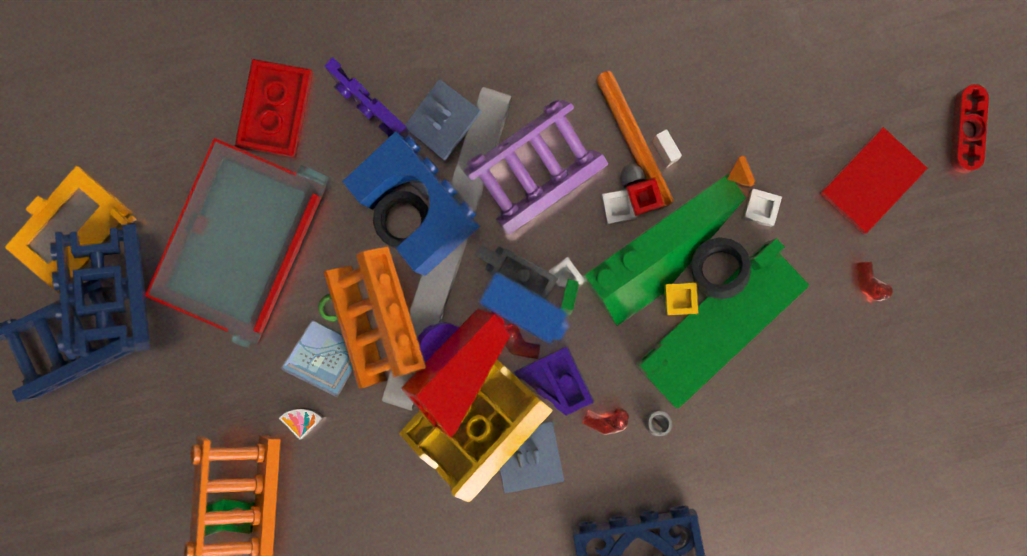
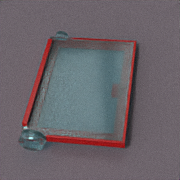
[145,138,329,347]

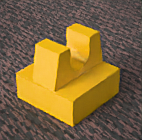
[664,283,698,315]

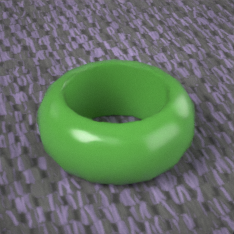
[318,294,338,321]

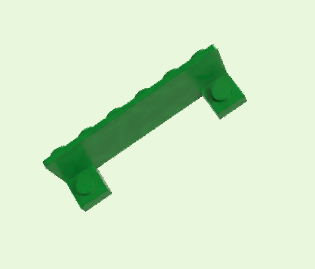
[635,238,809,409]

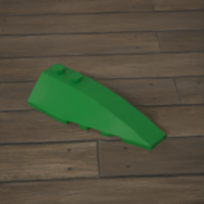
[583,173,746,326]

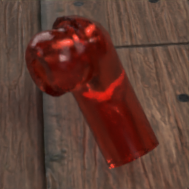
[856,261,893,301]
[504,323,541,359]
[582,409,629,435]

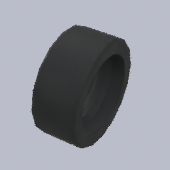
[373,191,429,249]
[691,237,751,299]

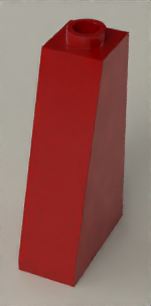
[401,309,510,438]

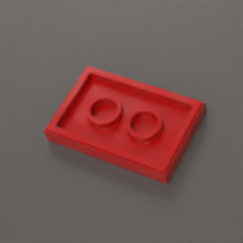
[234,59,313,158]
[819,127,928,234]

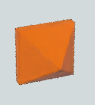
[727,156,755,187]

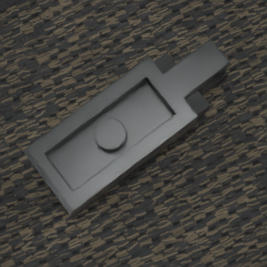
[475,245,558,301]

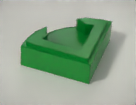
[560,279,579,317]

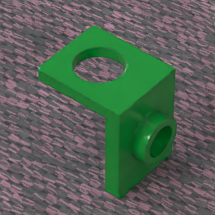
[204,498,255,537]

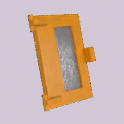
[5,166,136,293]

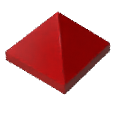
[626,177,664,216]

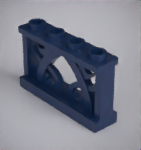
[573,505,705,556]

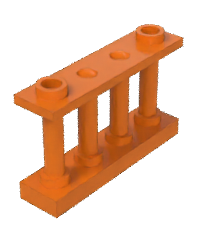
[324,247,426,389]
[183,435,280,556]

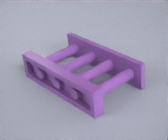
[463,100,608,235]

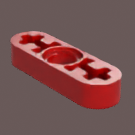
[951,84,989,173]

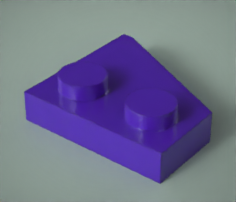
[514,346,594,415]

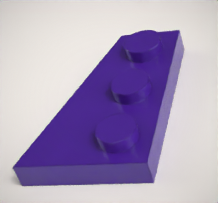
[324,57,409,138]

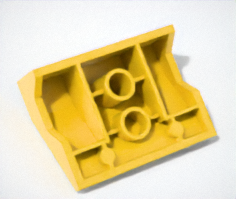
[398,359,553,502]

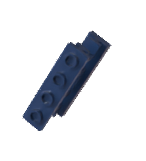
[50,224,151,359]

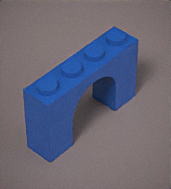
[342,131,480,276]
[479,273,570,343]

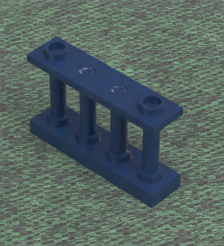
[0,279,137,402]

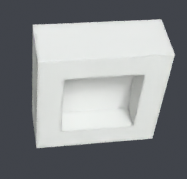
[652,129,682,167]
[742,189,782,227]
[601,190,637,225]

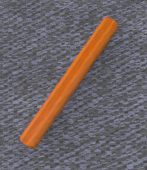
[596,70,674,209]

